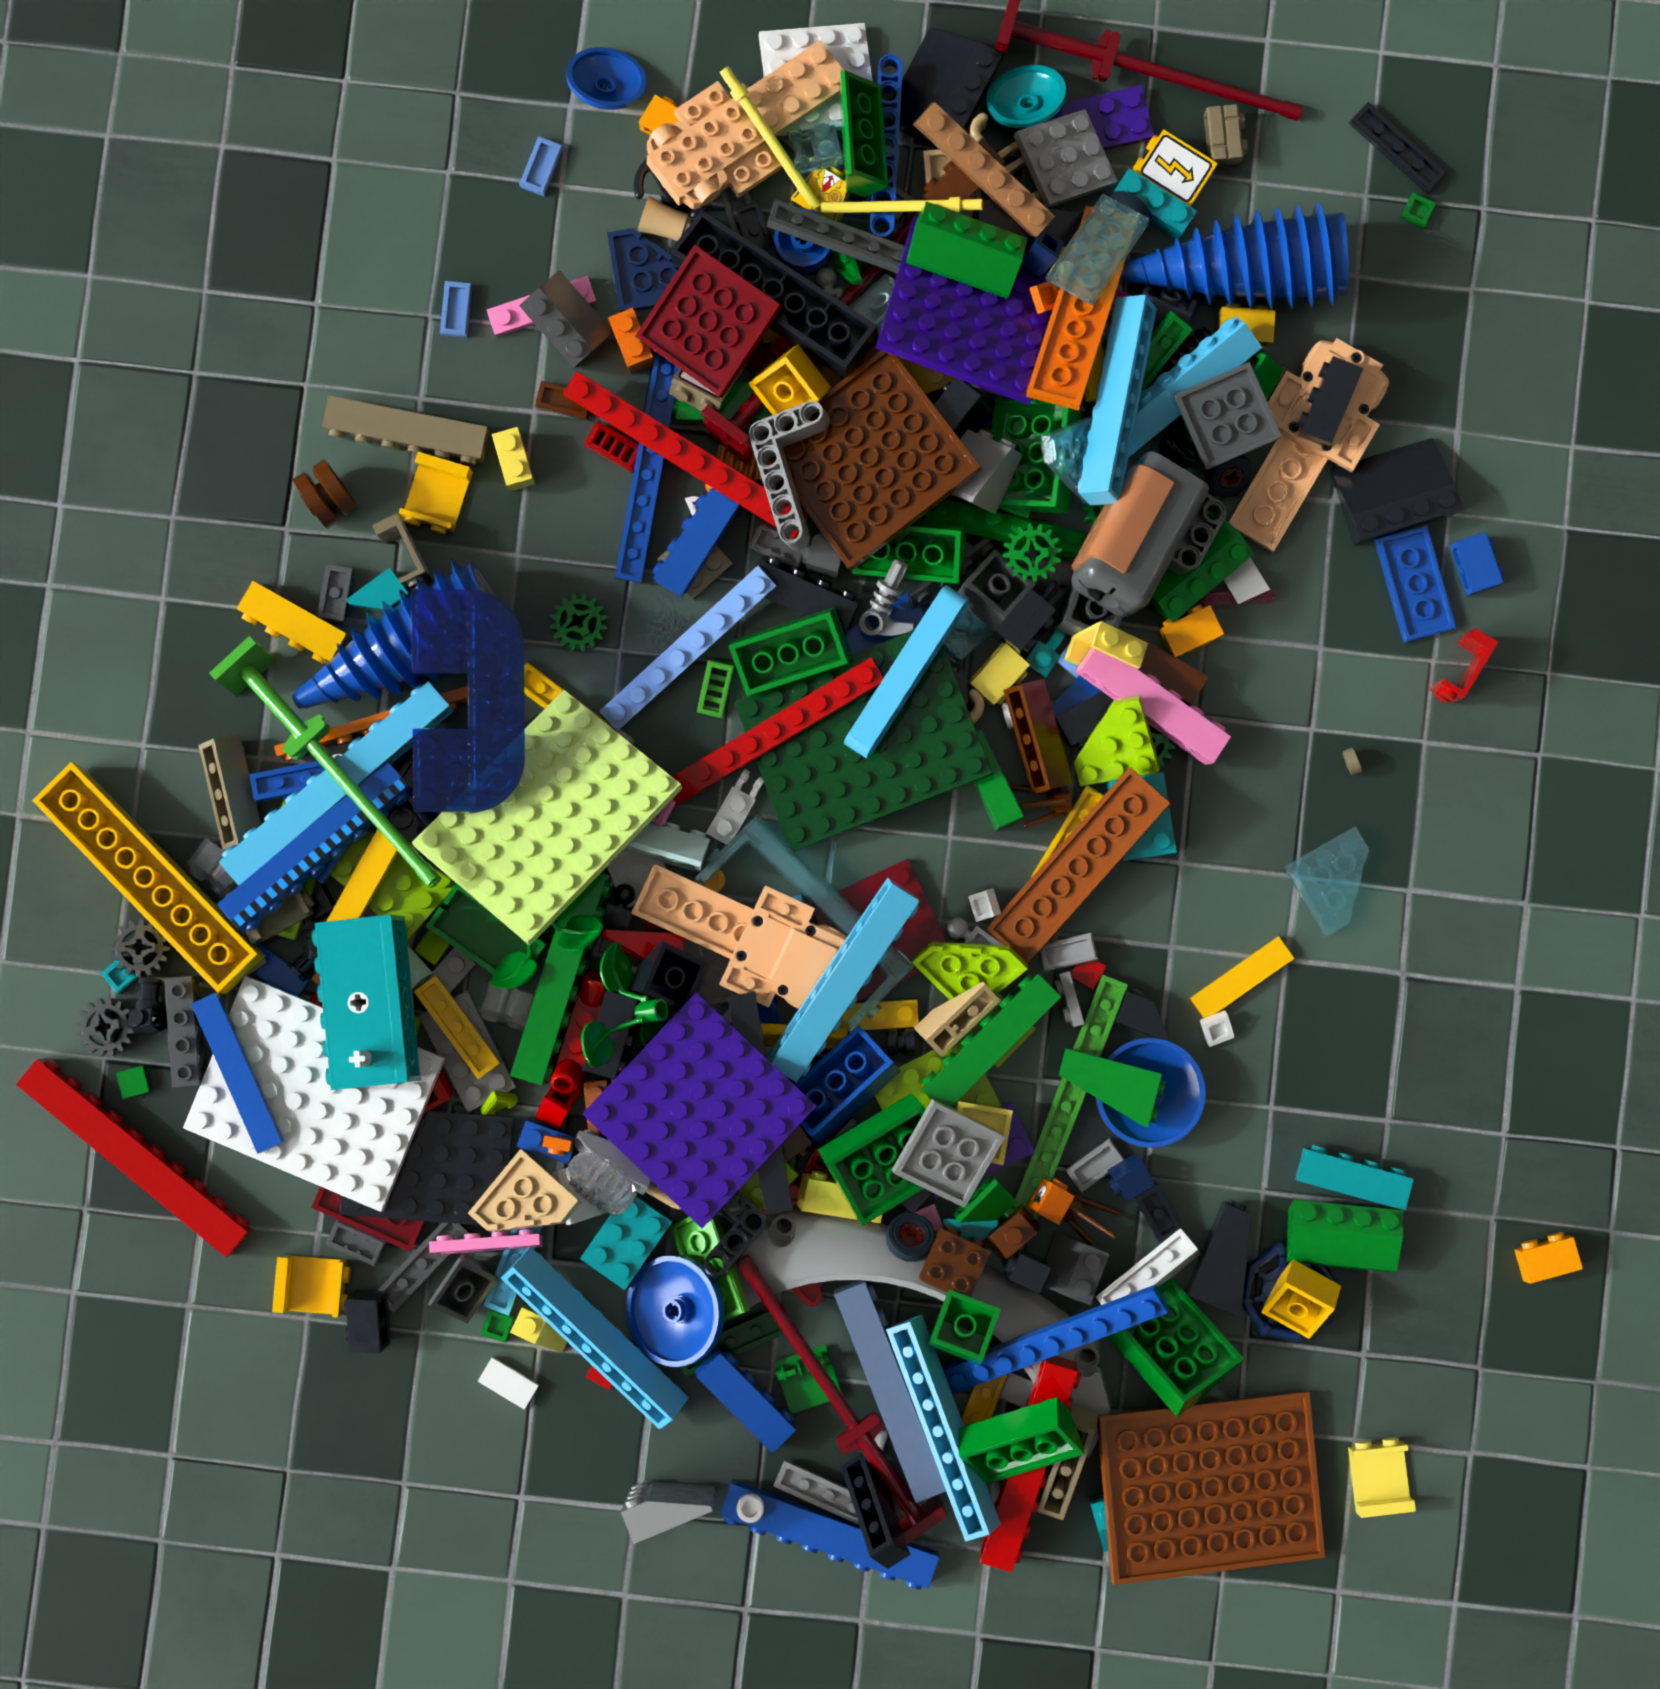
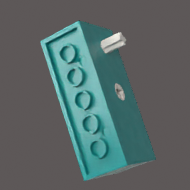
[312,914,421,1090]

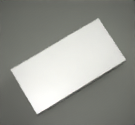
[478,1357,539,1409]

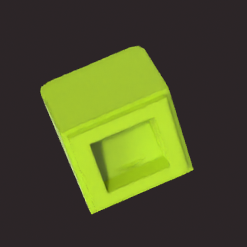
[415,930,451,966]

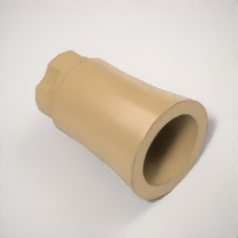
[638,196,694,241]

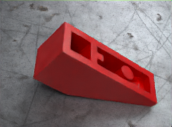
[599,930,684,961]

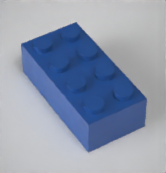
[794,1025,901,1145]

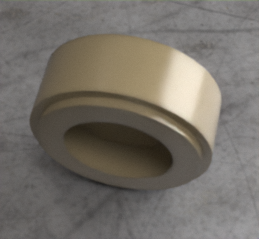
[1342,747,1362,776]

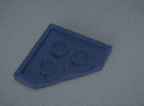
[607,228,679,312]

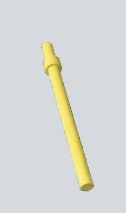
[720,66,821,210]
[821,197,983,213]

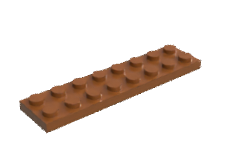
[986,767,1172,965]

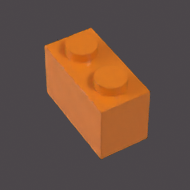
[608,308,654,374]

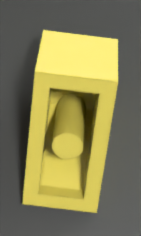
[510,1304,567,1352]

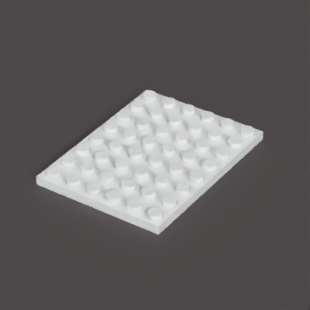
[183,976,445,1212]

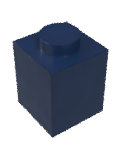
[1021,228,1064,278]
[1107,1154,1155,1202]

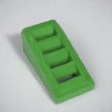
[696,658,735,718]

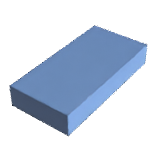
[519,136,564,197]
[440,281,473,338]

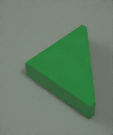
[833,221,862,285]

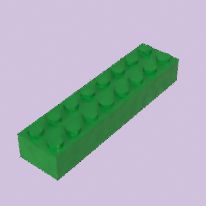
[510,873,614,1086]

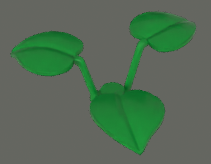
[489,915,603,989]
[581,941,668,1067]

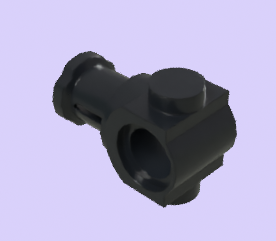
[287,928,318,982]
[128,978,168,1034]

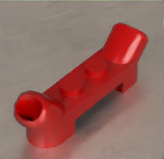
[550,971,608,1094]

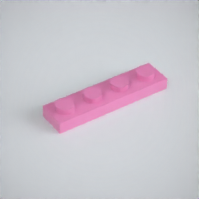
[487,276,597,337]
[429,1229,543,1255]

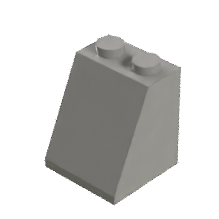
[951,429,1023,514]

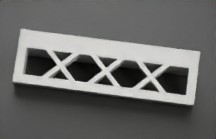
[1096,1228,1200,1305]

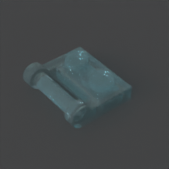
[787,121,844,173]

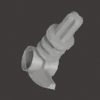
[859,559,915,636]

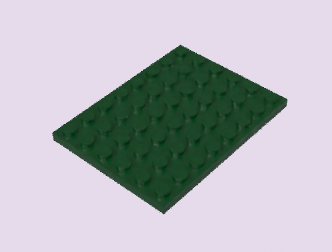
[734,630,993,853]

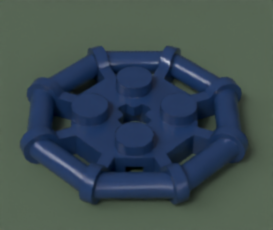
[1242,1241,1340,1344]

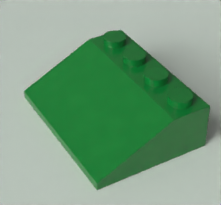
[991,398,1082,514]
[818,1093,925,1226]
[1107,1277,1244,1417]

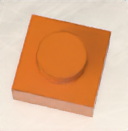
[1029,279,1059,314]
[542,1134,574,1156]

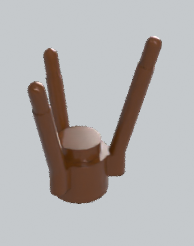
[1008,784,1072,828]
[1062,1193,1120,1245]

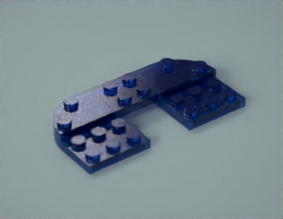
[411,589,525,813]

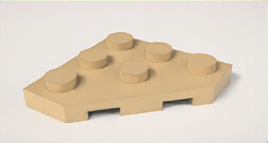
[468,1149,582,1232]

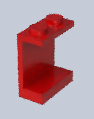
[1430,628,1498,704]

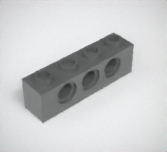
[164,976,206,1088]

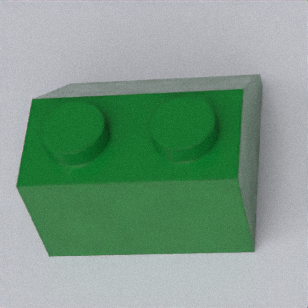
[928,1289,1001,1365]

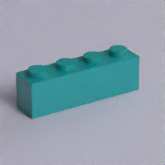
[1295,1145,1414,1211]

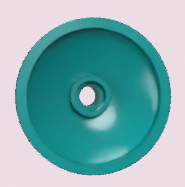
[986,65,1067,128]

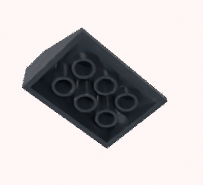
[884,27,1002,150]
[1330,438,1463,546]

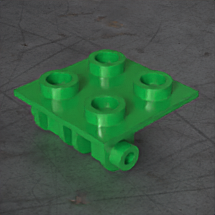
[774,1344,842,1414]

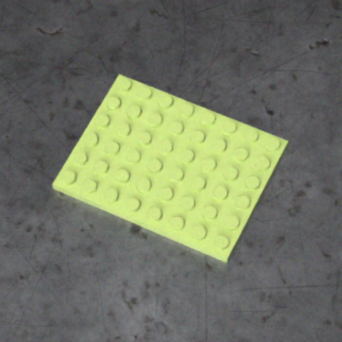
[412,690,682,946]

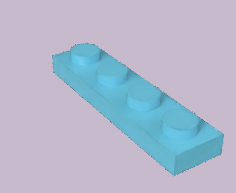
[483,1226,543,1316]

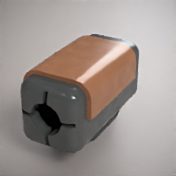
[1071,452,1226,617]

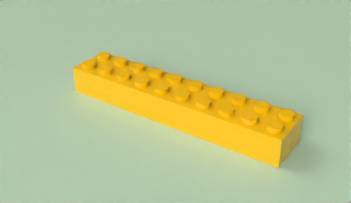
[32,762,266,994]

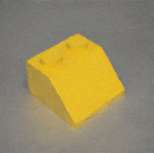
[748,344,831,415]
[1261,1260,1341,1339]

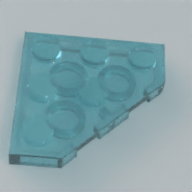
[1041,417,1093,504]
[1284,826,1369,937]

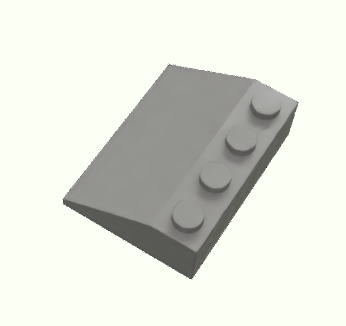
[621,1480,717,1544]

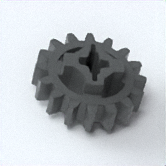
[110,919,171,978]
[76,998,135,1057]

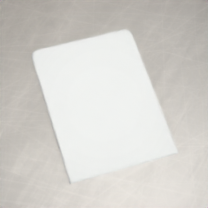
[1224,558,1270,604]

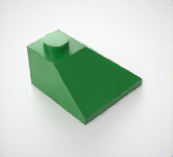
[953,1176,1016,1222]

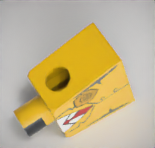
[791,156,851,221]

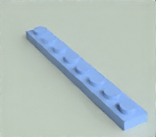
[599,565,777,731]

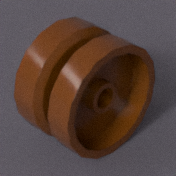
[292,458,358,529]

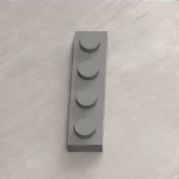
[773,1460,859,1525]

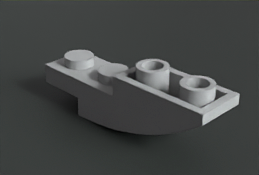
[573,1130,661,1195]

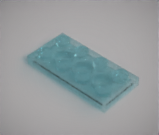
[1046,194,1149,306]

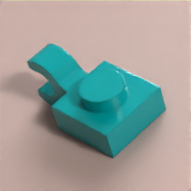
[1025,630,1065,678]

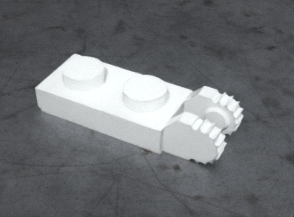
[706,769,764,847]

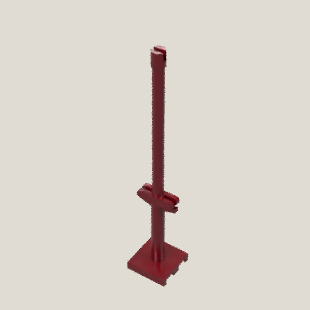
[994,0,1303,121]
[701,211,921,464]
[736,1254,947,1544]

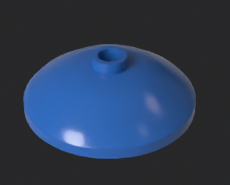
[566,47,647,110]

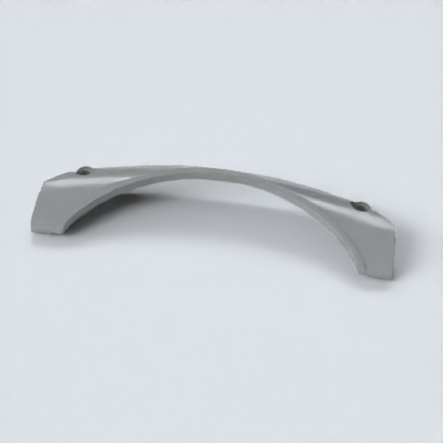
[731,1206,1111,1458]

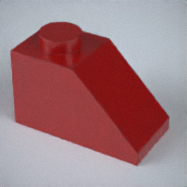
[535,1073,591,1130]

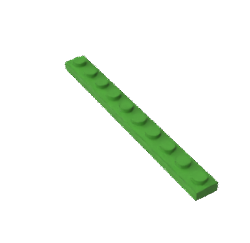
[1007,975,1128,1220]

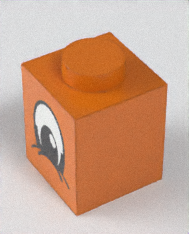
[1027,1178,1075,1225]

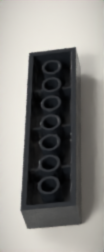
[670,210,878,378]

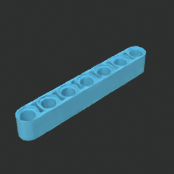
[844,585,969,759]

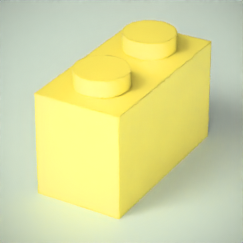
[492,427,536,492]
[967,643,1030,705]

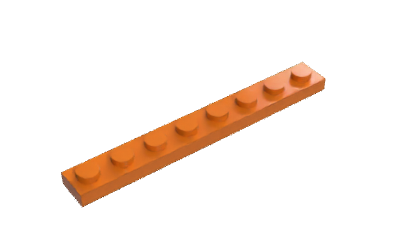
[274,681,488,761]

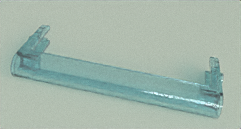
[693,815,915,1033]

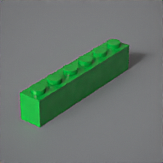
[921,974,1061,1107]

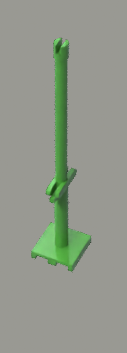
[209,636,441,888]

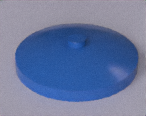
[1096,1038,1206,1148]
[626,1255,725,1367]

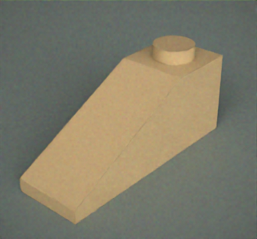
[914,982,1001,1057]

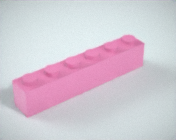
[1075,647,1231,765]

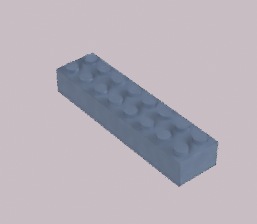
[834,1280,946,1503]

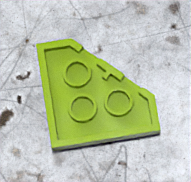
[1074,695,1160,786]
[912,942,1028,1000]

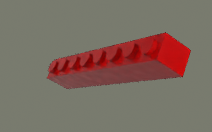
[979,1356,1081,1572]

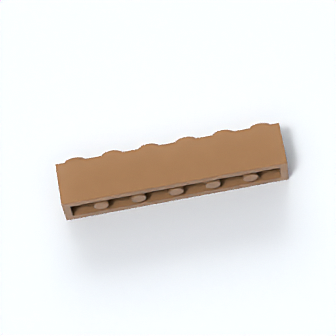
[913,102,1055,237]

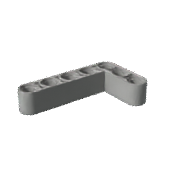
[749,401,830,551]

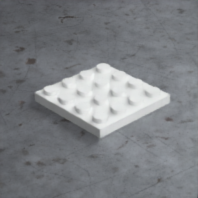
[759,23,873,136]

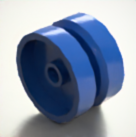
[774,208,832,277]

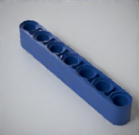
[870,54,903,240]

